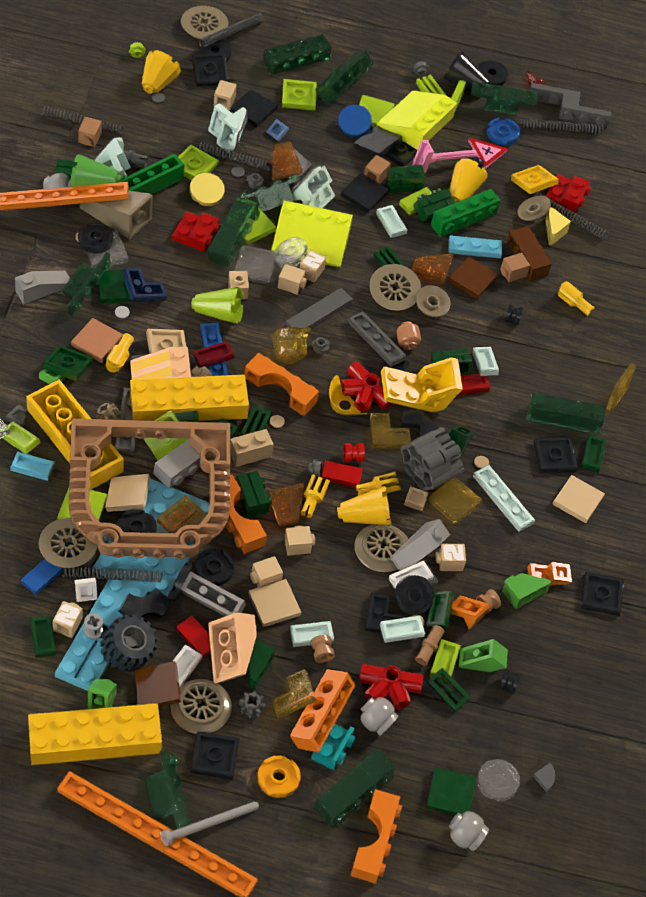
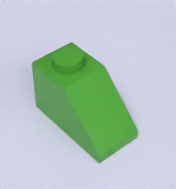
[502,573,551,609]
[459,639,508,672]
[88,678,117,709]

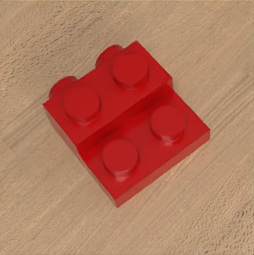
[545,174,591,213]
[172,211,221,252]

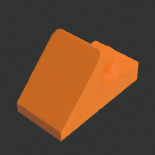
[450,595,490,630]

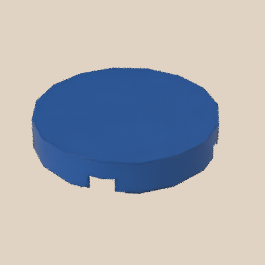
[338,105,372,137]
[487,118,520,146]

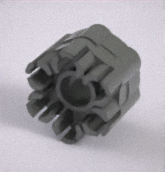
[401,427,465,491]

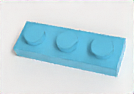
[449,236,502,258]

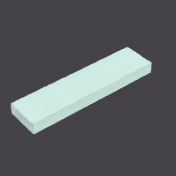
[473,465,535,532]

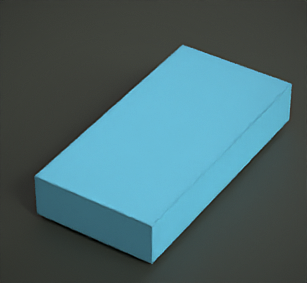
[11,452,55,481]

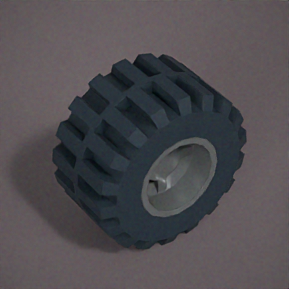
[100,614,158,672]

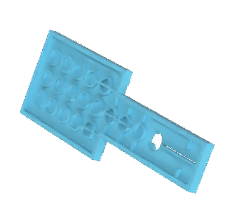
[55,479,209,691]

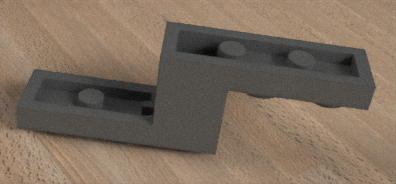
[528,83,611,128]

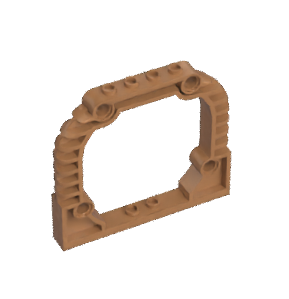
[69,419,230,559]

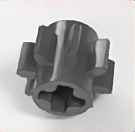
[239,691,266,719]

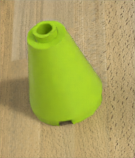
[191,287,243,324]

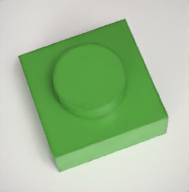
[39,369,66,384]

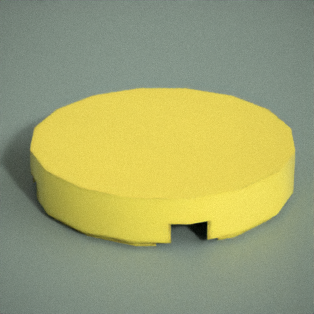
[190,173,224,206]

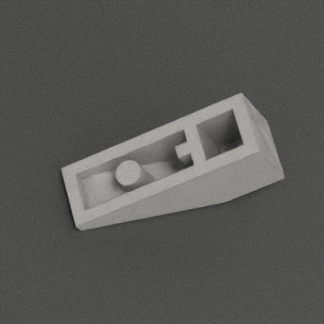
[15,271,74,304]
[390,519,450,571]

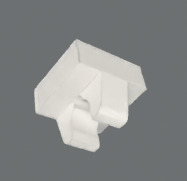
[75,578,97,602]

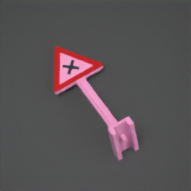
[412,138,507,173]

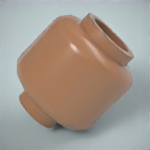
[396,321,421,350]

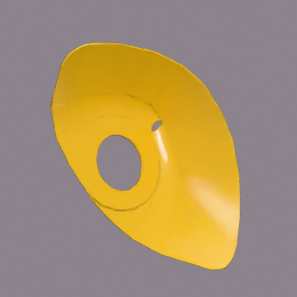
[329,375,367,416]

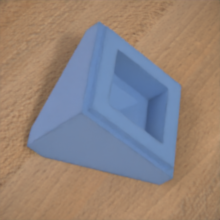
[266,119,289,142]

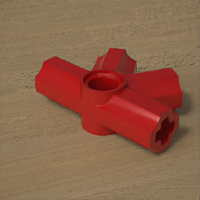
[341,361,393,412]
[359,664,424,710]

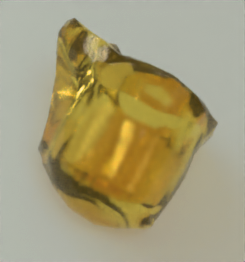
[271,327,311,365]

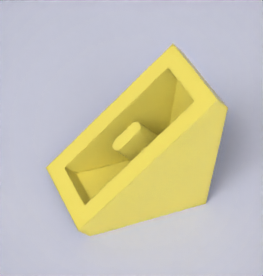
[545,207,571,245]

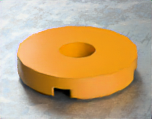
[257,756,300,798]

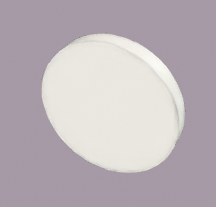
[115,306,129,318]

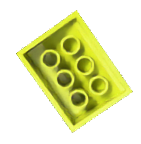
[377,91,458,150]
[271,200,353,268]

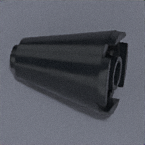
[443,51,490,94]

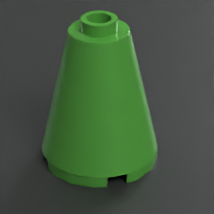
[71,154,122,187]

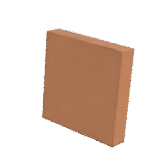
[71,318,123,363]

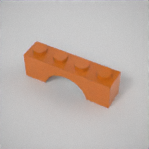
[244,353,319,416]
[226,475,267,554]
[351,789,402,884]

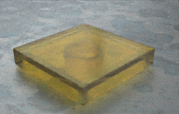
[606,363,637,412]
[428,477,482,525]

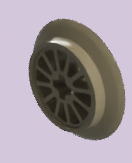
[181,6,228,40]
[369,264,421,310]
[39,518,98,568]
[354,524,408,572]
[170,679,232,734]

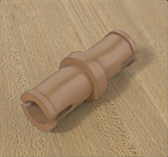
[415,625,445,666]

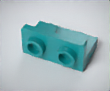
[311,724,356,771]

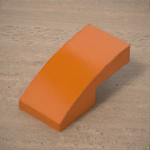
[527,562,572,585]

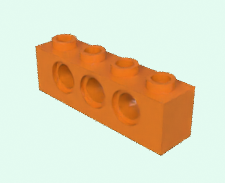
[290,669,355,752]

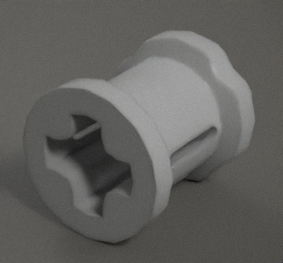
[84,613,103,640]

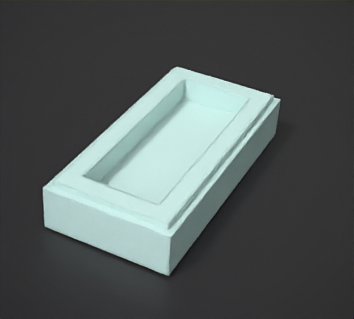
[376,205,407,238]
[472,347,499,376]
[380,616,425,643]
[290,621,334,647]

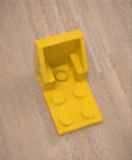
[381,358,462,413]

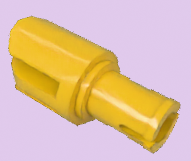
[558,282,595,316]
[106,333,134,373]
[356,472,401,496]
[300,474,330,518]

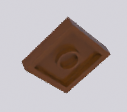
[448,257,498,300]
[135,661,181,707]

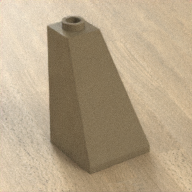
[80,191,153,240]

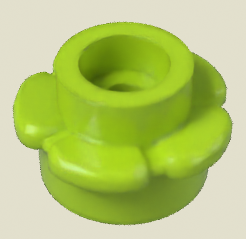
[129,42,145,58]

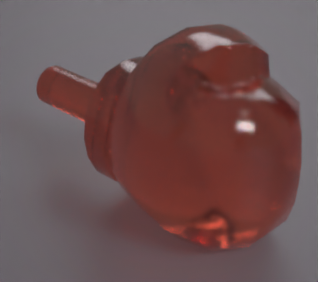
[526,72,547,87]

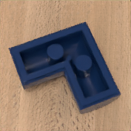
[122,268,167,302]

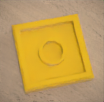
[511,165,558,194]

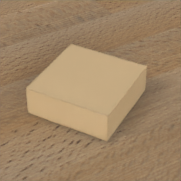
[404,486,429,511]

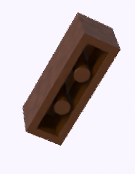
[507,226,552,280]

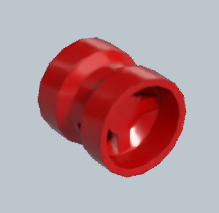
[343,443,365,462]

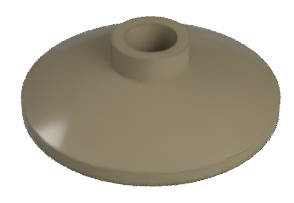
[517,196,551,221]
[416,285,451,317]

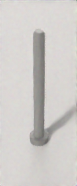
[161,802,259,846]

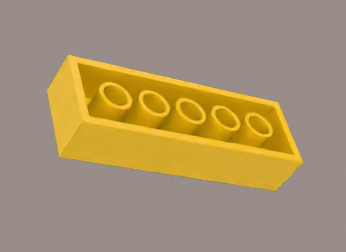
[130,375,249,422]
[26,380,124,490]
[28,703,162,765]

